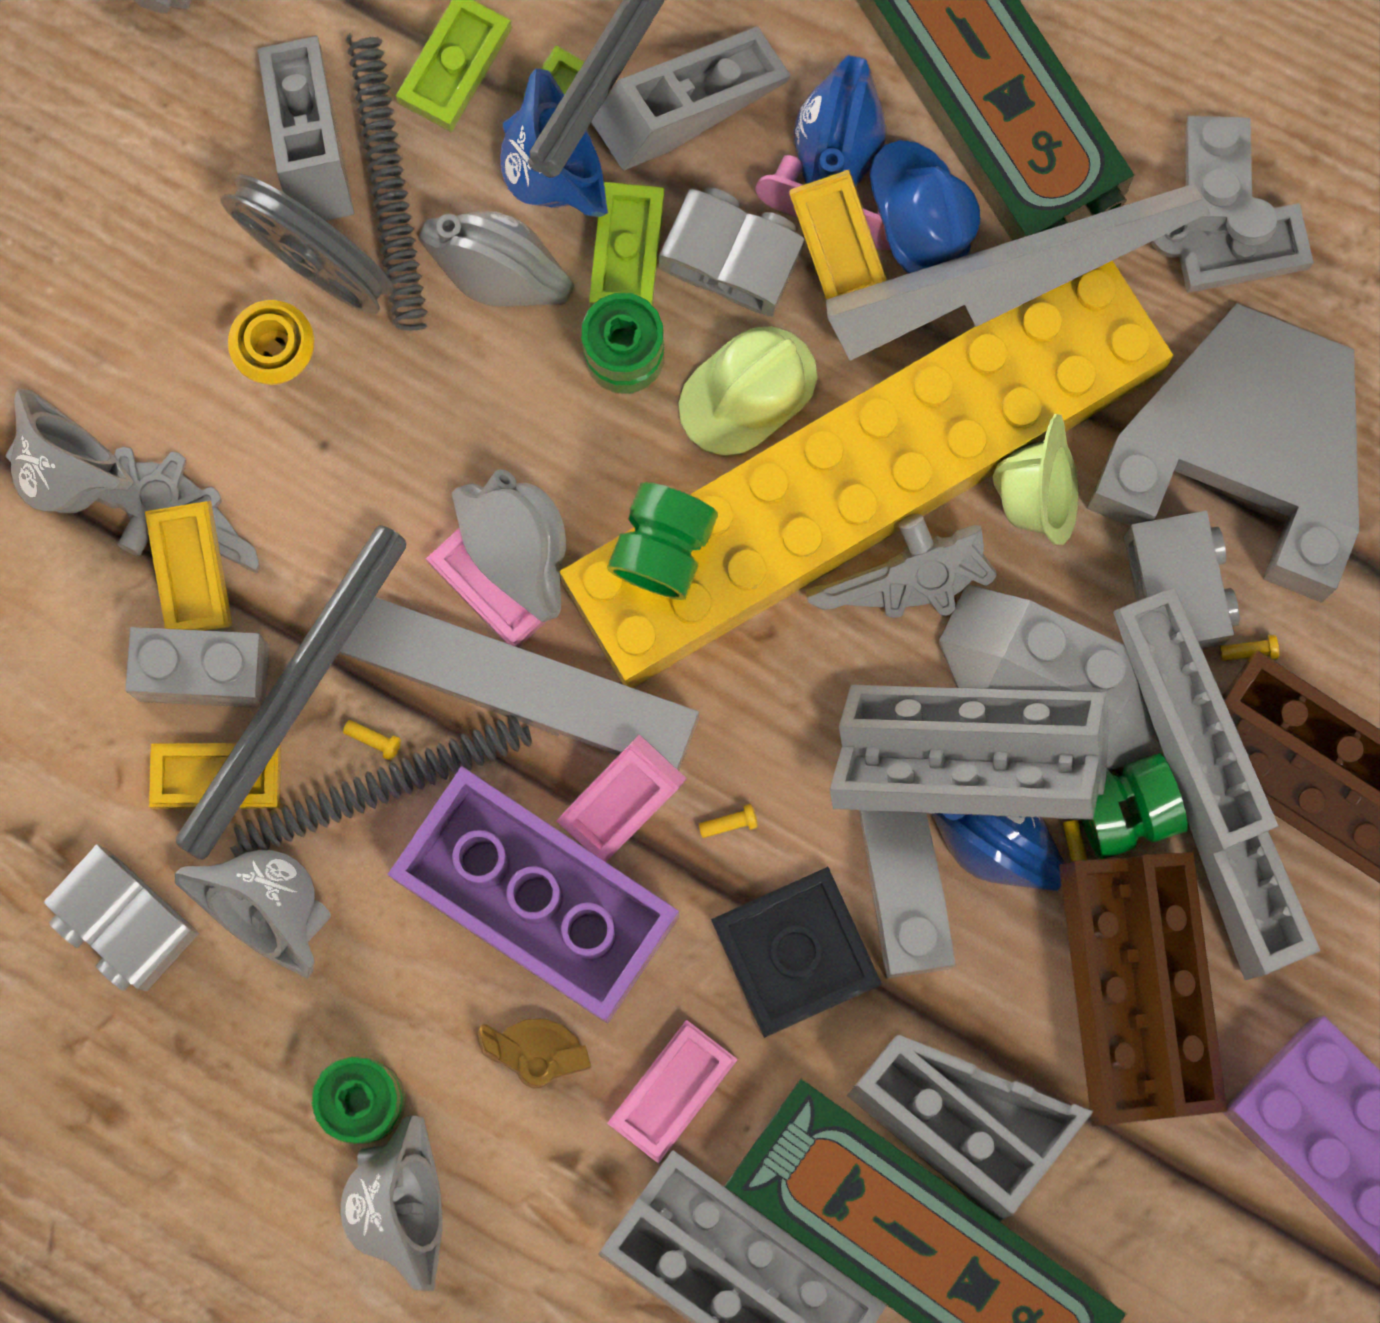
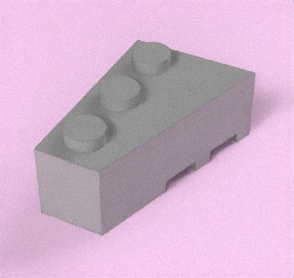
[847,1035,1093,1222]

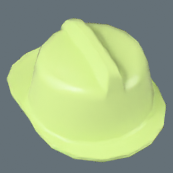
[679,326,818,456]
[993,414,1078,545]

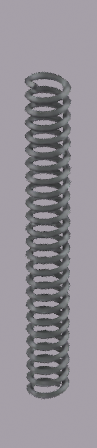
[346,33,428,331]
[230,715,532,857]

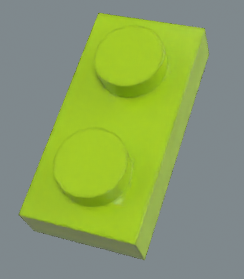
[396,0,512,132]
[589,182,664,307]

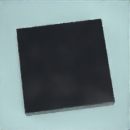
[711,867,882,1038]

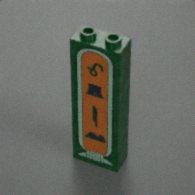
[856,0,1135,241]
[724,1079,1127,1323]

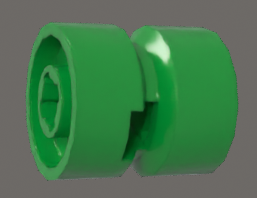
[581,293,665,394]
[607,482,718,600]
[1080,753,1188,860]
[311,1057,406,1144]

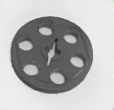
[221,174,394,314]

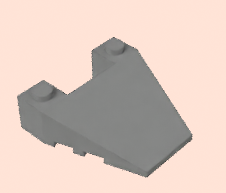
[1087,303,1359,603]

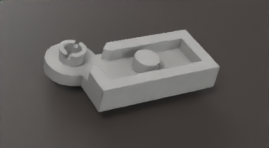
[1185,116,1278,246]
[1151,203,1314,293]

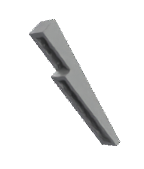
[826,183,1210,361]
[1113,587,1320,980]
[339,597,699,771]

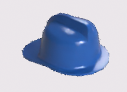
[870,140,981,273]

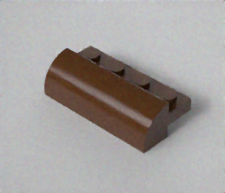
[1222,650,1380,883]
[1059,852,1228,1127]

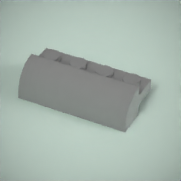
[830,685,1108,819]
[598,1150,887,1323]

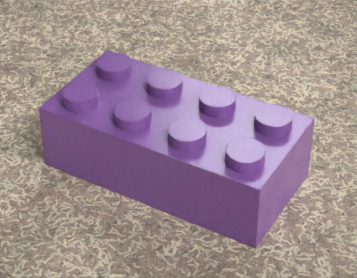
[387,766,680,1024]
[1222,1016,1380,1269]

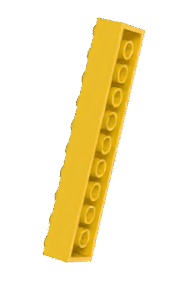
[559,260,1174,688]

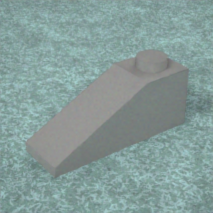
[591,26,791,171]
[257,36,354,221]
[859,810,956,979]

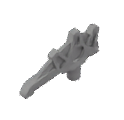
[96,447,260,573]
[806,514,997,618]

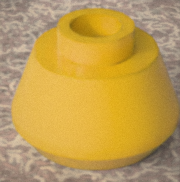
[228,300,315,385]

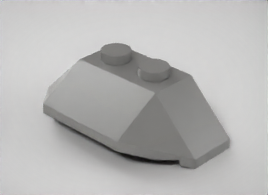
[939,584,1164,771]

